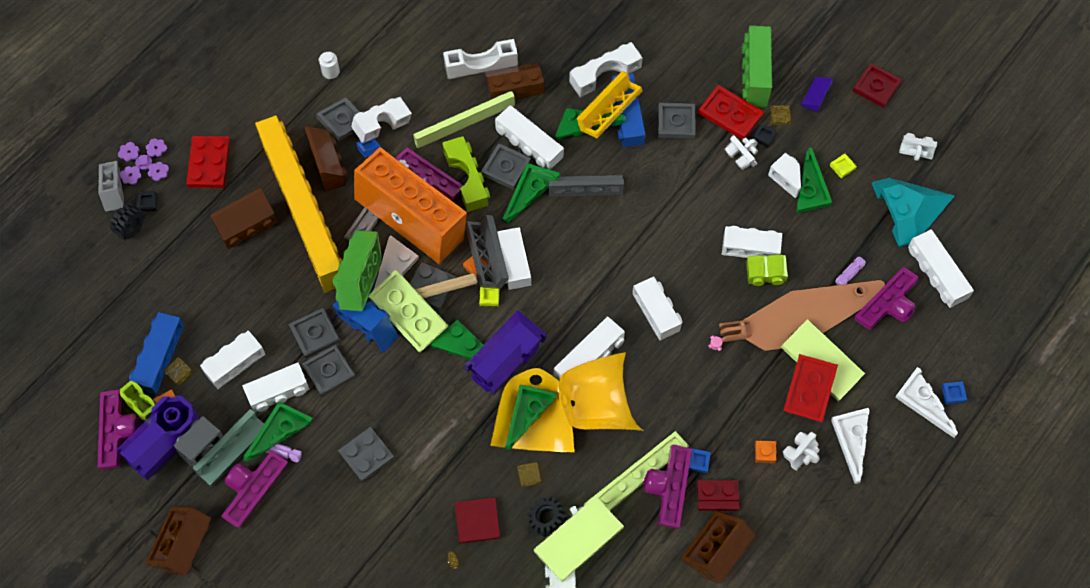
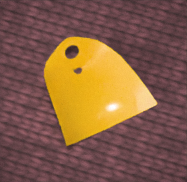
[559,352,643,431]
[490,368,575,452]

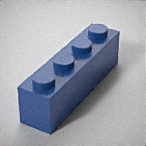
[612,74,645,147]
[129,312,184,395]

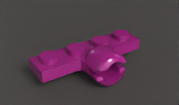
[395,148,463,202]
[855,267,919,330]
[97,390,142,470]
[644,444,692,529]
[222,450,288,529]

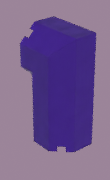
[465,310,547,395]
[116,395,200,481]

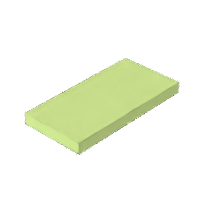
[369,270,449,353]
[781,319,865,401]
[534,496,624,582]

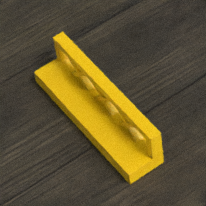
[577,71,642,138]

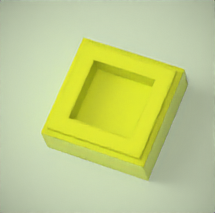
[830,154,857,179]
[479,287,500,306]

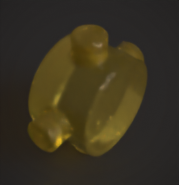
[447,551,459,569]

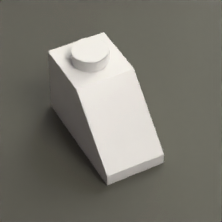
[768,153,801,198]

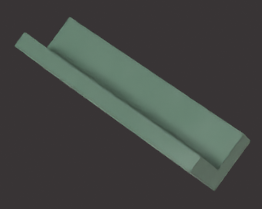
[193,409,264,487]

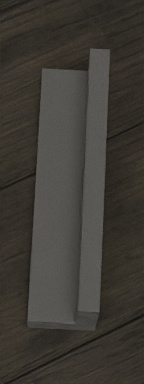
[549,175,624,197]
[465,215,509,289]

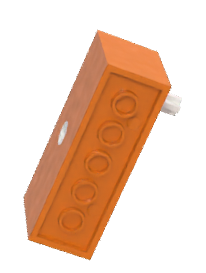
[354,147,467,264]

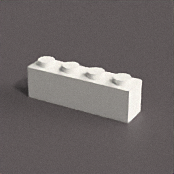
[495,105,564,170]
[908,229,974,308]
[554,317,625,381]

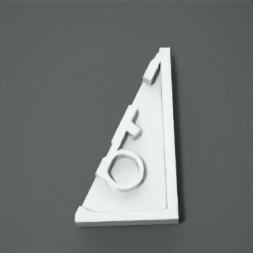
[371,236,419,304]
[895,367,958,438]
[831,408,870,484]

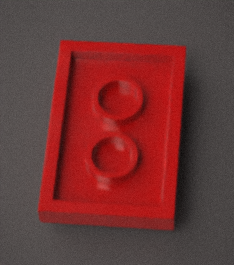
[698,85,764,140]
[186,136,230,188]
[783,354,838,422]

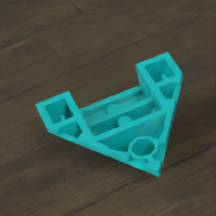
[872,178,955,247]

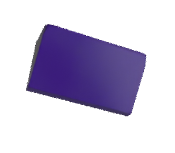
[801,77,833,112]

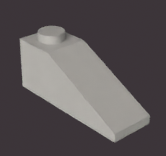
[99,161,124,212]

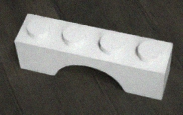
[443,39,518,79]
[569,42,642,97]

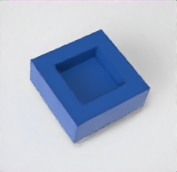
[356,139,381,158]
[942,381,967,404]
[689,448,711,473]

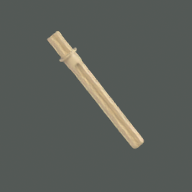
[378,273,477,310]

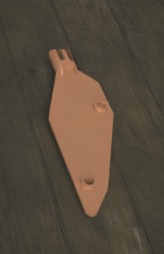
[719,280,885,351]

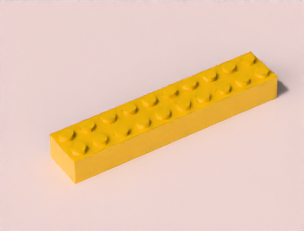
[255,116,342,293]

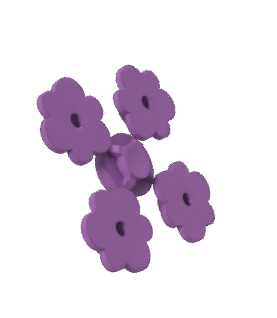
[118,138,169,185]

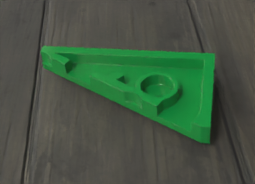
[555,108,626,141]
[796,148,832,213]
[503,163,561,223]
[430,320,484,360]
[505,385,557,450]
[244,402,313,462]

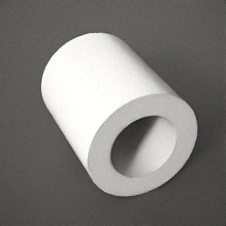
[319,52,340,79]

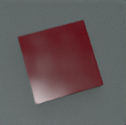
[853,63,902,108]
[455,498,500,544]

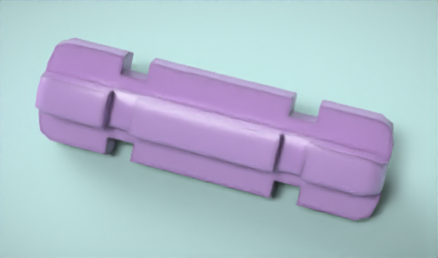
[835,257,866,285]
[266,444,302,462]

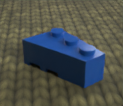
[332,301,399,353]

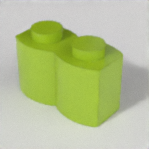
[746,255,788,286]
[119,381,155,422]

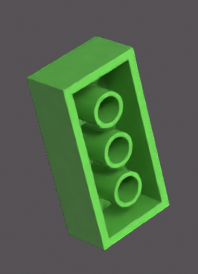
[742,26,772,107]
[333,230,382,311]

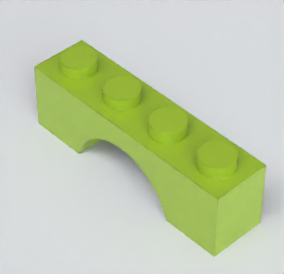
[443,136,490,212]

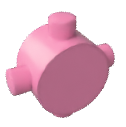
[708,336,722,351]

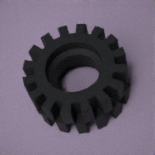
[110,203,146,240]
[528,497,568,537]

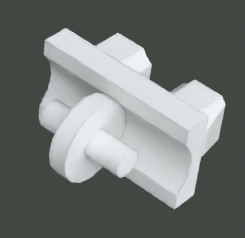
[899,133,937,161]
[725,136,758,170]
[783,432,820,471]

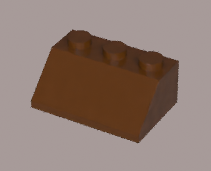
[484,63,544,100]
[304,126,348,191]
[210,188,277,249]
[145,507,211,576]
[681,511,755,584]

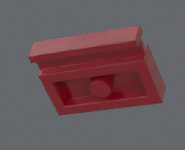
[697,480,740,511]

